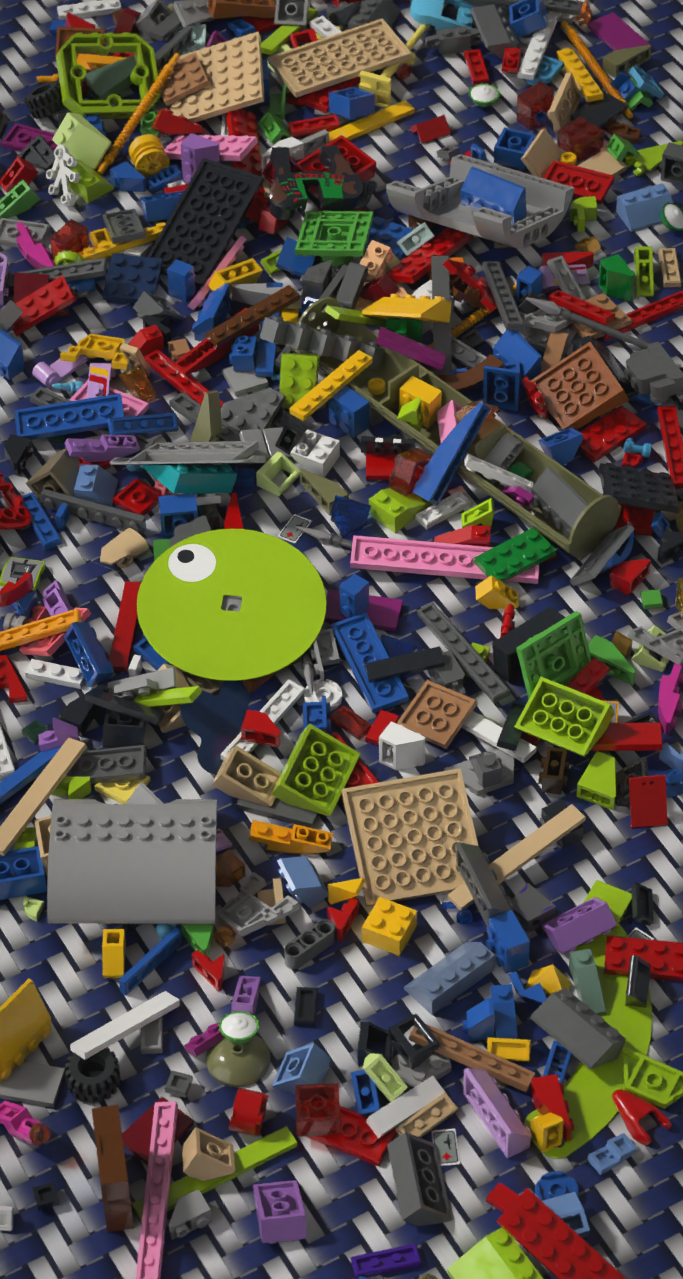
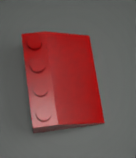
[297,135,377,198]

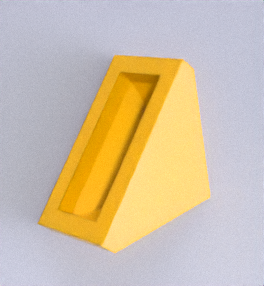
[328,878,366,904]
[525,965,572,996]

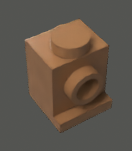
[168,338,190,362]

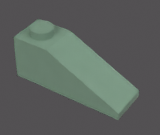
[569,949,606,1015]

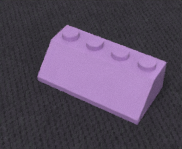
[463,1068,532,1159]

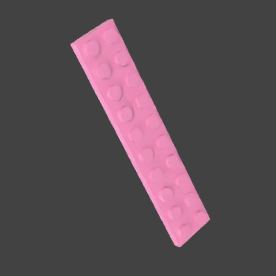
[350,535,539,584]

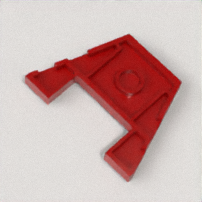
[442,259,496,312]
[0,655,28,703]

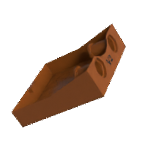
[207,0,276,19]
[530,342,629,430]

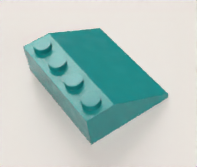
[143,464,237,494]

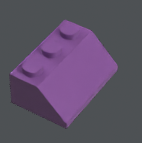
[180,133,221,184]
[541,897,617,954]

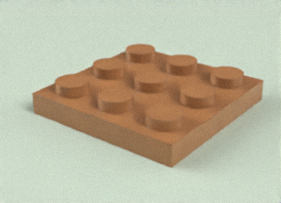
[157,52,211,106]
[565,293,631,339]
[396,680,477,749]

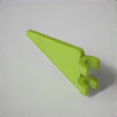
[623,141,683,176]

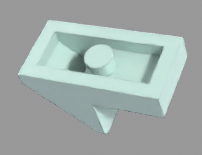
[397,222,434,256]

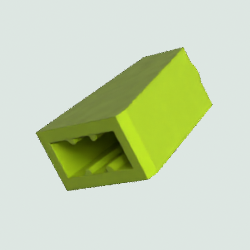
[577,751,616,810]

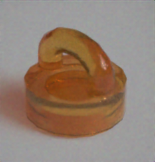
[214,925,236,947]

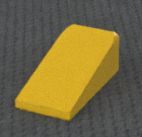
[90,228,117,259]

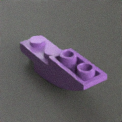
[65,434,140,462]
[42,580,74,616]

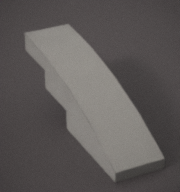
[232,283,302,309]

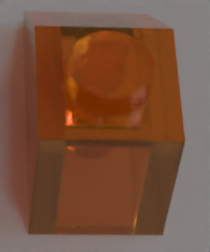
[119,364,157,402]

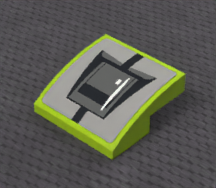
[0,557,46,591]

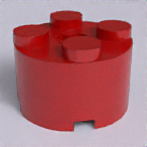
[229,1088,268,1137]

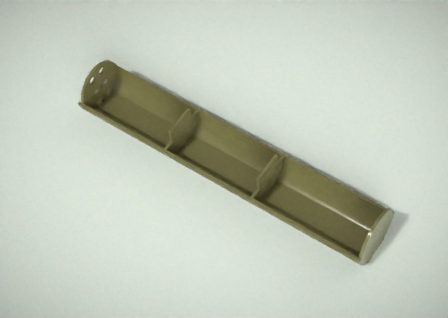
[290,297,621,561]

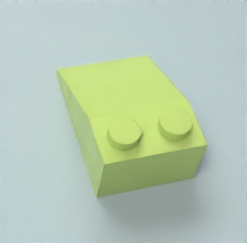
[52,113,112,170]

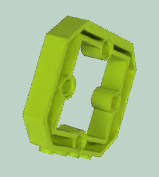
[56,32,161,119]

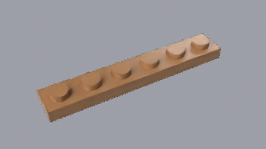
[408,1024,535,1092]

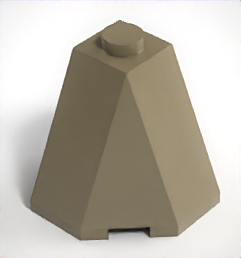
[26,448,80,499]

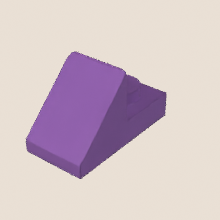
[39,717,79,752]

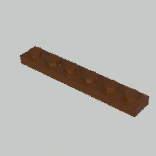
[206,285,300,347]

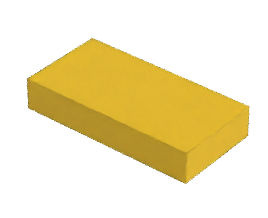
[487,1037,531,1062]

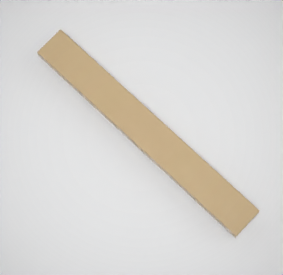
[0,737,86,856]
[448,804,585,912]

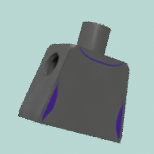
[510,883,556,933]

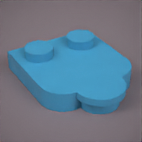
[526,55,564,86]
[629,65,665,99]

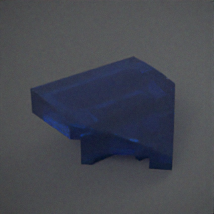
[330,495,371,538]

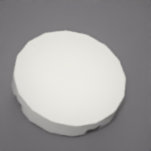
[304,679,343,711]

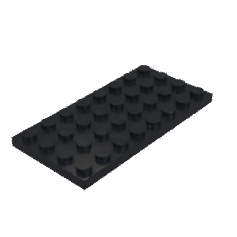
[147,158,264,287]

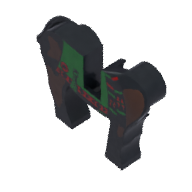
[269,146,377,220]

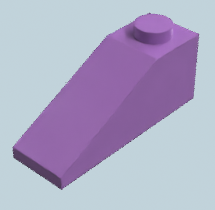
[231,976,260,1015]

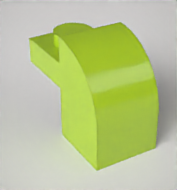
[570,196,597,232]

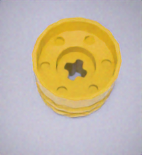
[129,134,169,178]

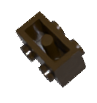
[538,747,570,795]

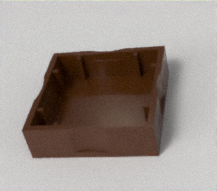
[92,1105,134,1232]

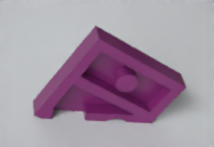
[501,486,534,512]

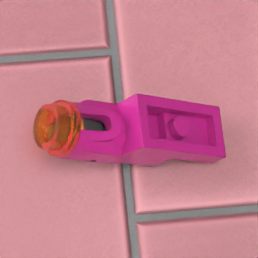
[0,1101,50,1146]

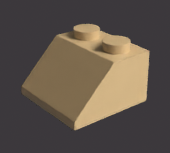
[182,1127,235,1181]

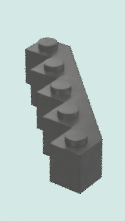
[260,315,385,369]

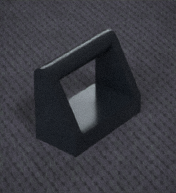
[625,955,651,1008]
[388,1014,440,1070]
[357,1022,394,1067]

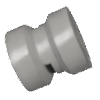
[3,612,28,631]

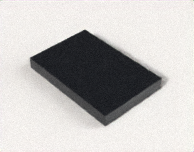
[570,91,628,133]

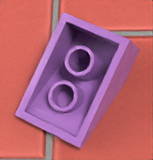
[253,1180,307,1244]

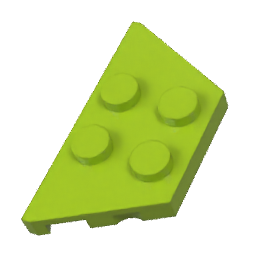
[622,1047,683,1109]

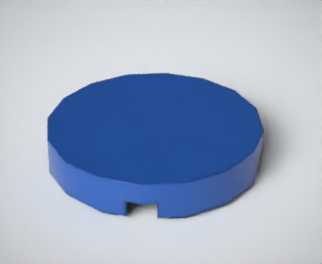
[535,1171,579,1201]

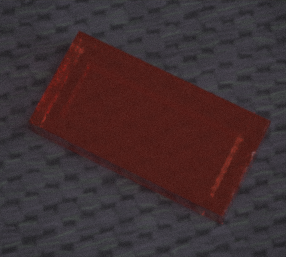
[330,705,372,740]

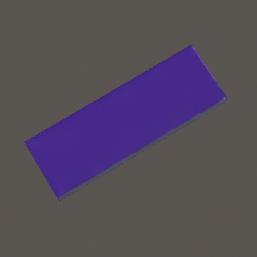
[350,1243,421,1279]

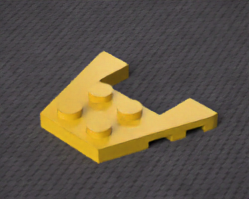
[60,334,128,370]

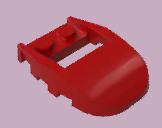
[0,472,31,530]

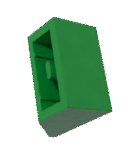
[598,254,636,302]

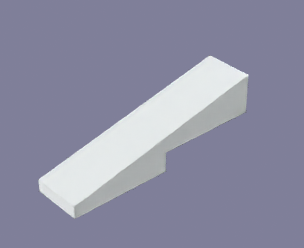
[366,1076,445,1139]

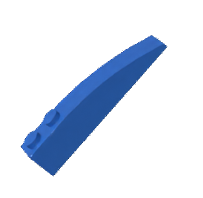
[413,402,491,505]

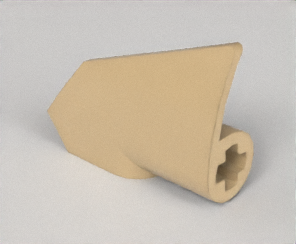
[100,528,149,568]

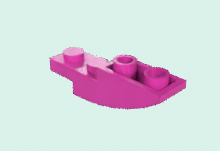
[16,221,56,269]
[658,663,683,735]

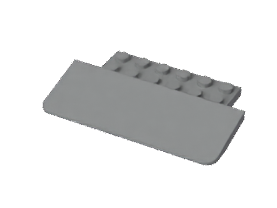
[110,441,266,465]

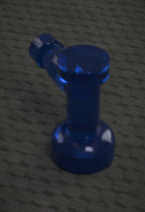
[535,110,555,138]
[442,901,473,924]

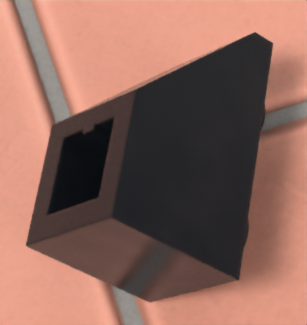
[4,434,33,476]

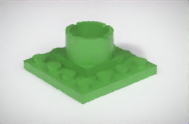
[295,211,374,267]
[516,611,591,699]

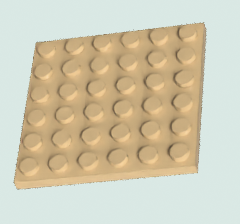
[168,32,264,123]
[341,768,478,907]

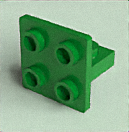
[386,318,422,344]

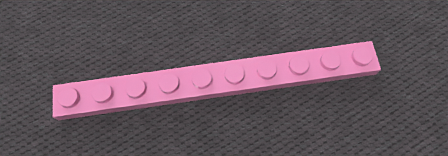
[136,1101,178,1279]

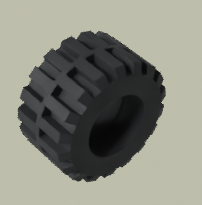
[24,81,65,119]
[65,1047,121,1104]

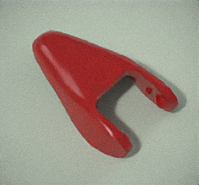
[612,1089,672,1145]

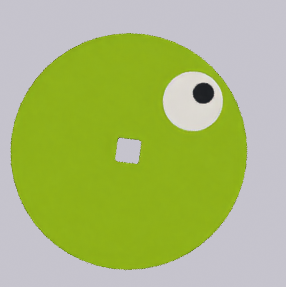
[137,529,326,681]

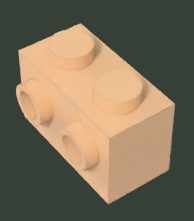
[359,240,393,281]

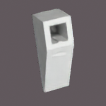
[261,137,304,171]

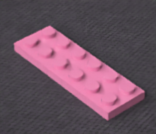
[165,134,258,161]

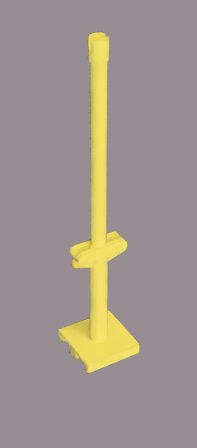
[359,2,449,108]

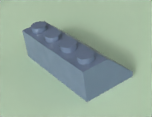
[404,942,495,1015]

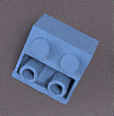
[277,856,328,908]
[542,1192,590,1237]

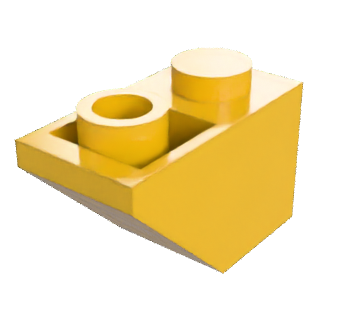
[475,575,519,609]
[102,929,126,978]

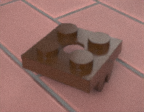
[449,276,484,309]

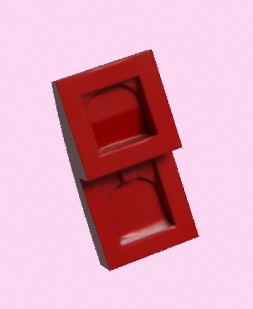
[0,572,34,607]

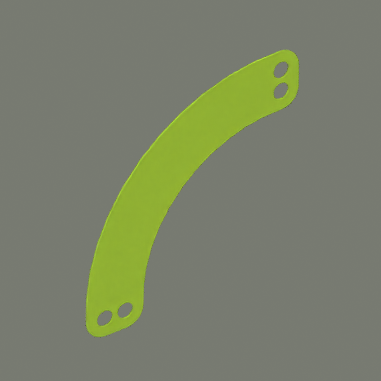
[524,924,652,1159]

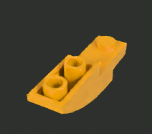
[249,820,333,854]

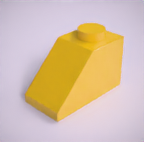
[530,1113,563,1153]

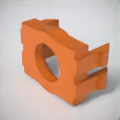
[576,2,592,25]

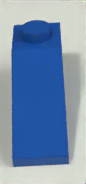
[490,984,518,1039]

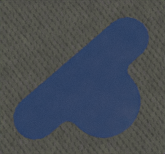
[180,680,250,774]

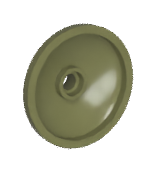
[206,1035,270,1087]

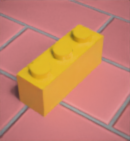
[208,258,263,293]

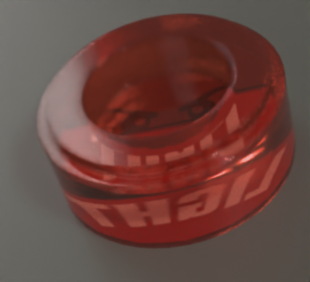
[397,63,412,80]

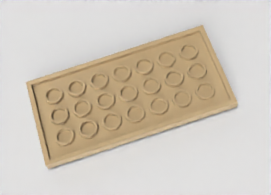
[268,18,412,98]

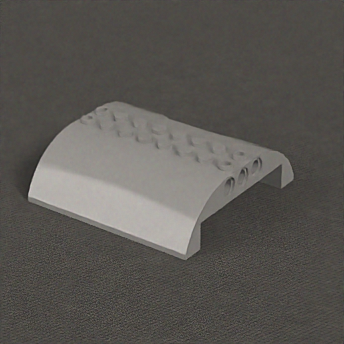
[386,154,574,248]
[47,799,217,924]

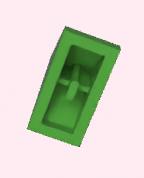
[181,924,214,957]

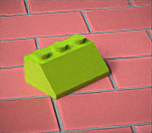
[57,160,115,203]

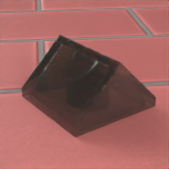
[615,756,648,807]

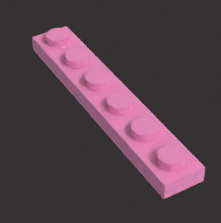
[188,235,246,310]

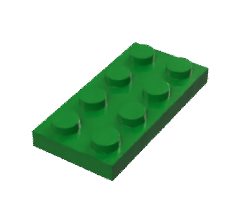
[474,527,557,582]

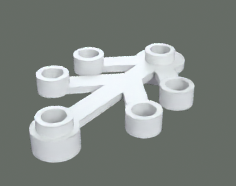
[46,145,80,207]

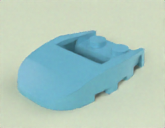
[410,0,476,30]

